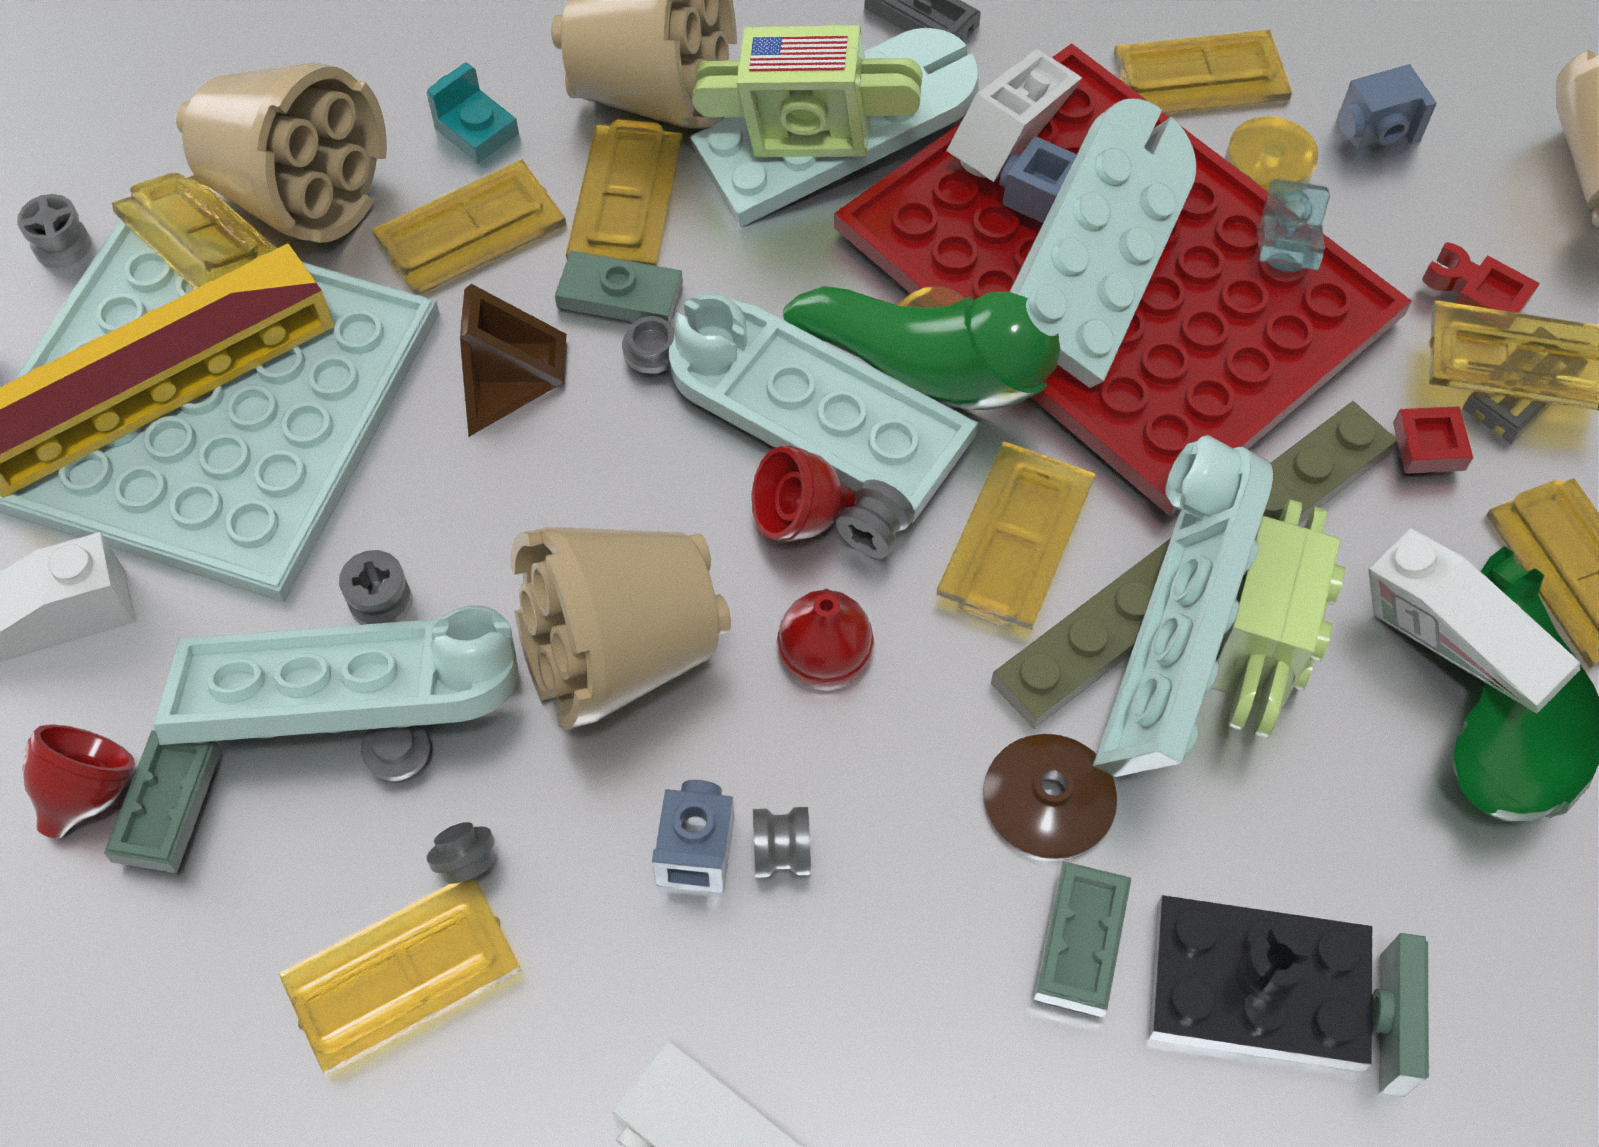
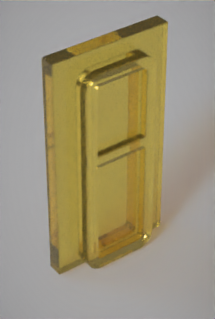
[1113,30,1292,113]
[566,120,683,266]
[373,159,566,295]
[112,173,277,289]
[1429,301,1599,411]
[936,441,1096,630]
[1486,478,1599,669]
[278,878,522,1076]

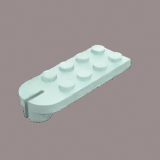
[690,28,979,227]
[1010,98,1196,388]
[669,293,978,523]
[1093,435,1273,777]
[154,605,518,745]

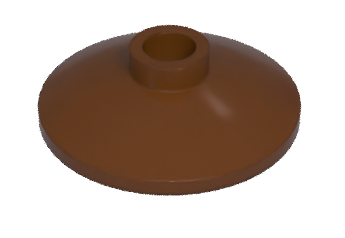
[983,734,1117,861]

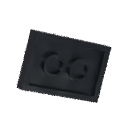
[1149,895,1373,1072]

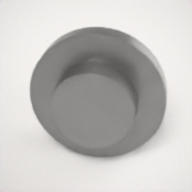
[622,316,675,374]
[361,725,430,781]
[426,822,495,884]

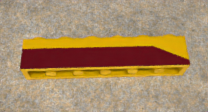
[0,243,335,498]

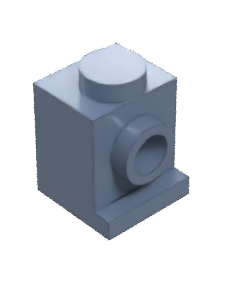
[1337,64,1437,150]
[999,136,1077,223]
[652,780,735,893]

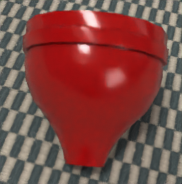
[751,446,855,542]
[776,588,875,690]
[22,724,135,838]

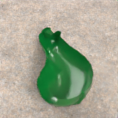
[783,286,1061,410]
[1453,546,1599,821]

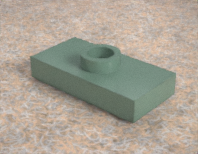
[555,250,683,323]
[104,730,222,873]
[1034,861,1132,1018]
[1372,933,1429,1097]

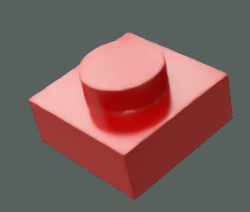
[1393,406,1473,473]

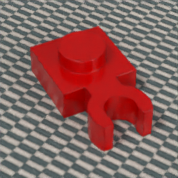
[1422,242,1540,335]

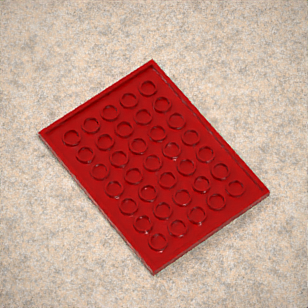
[834,43,1412,516]

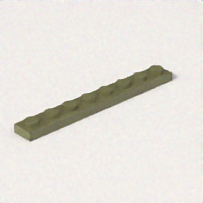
[991,401,1398,729]

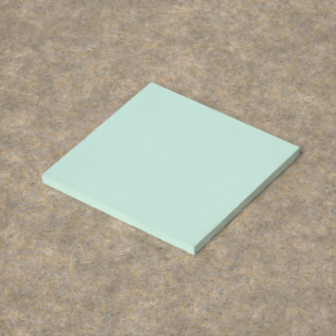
[0,212,440,602]

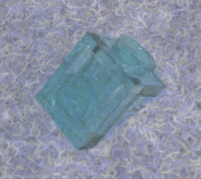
[1258,179,1330,272]

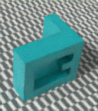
[426,62,519,163]

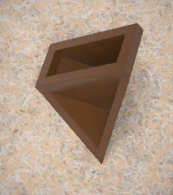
[460,284,567,437]

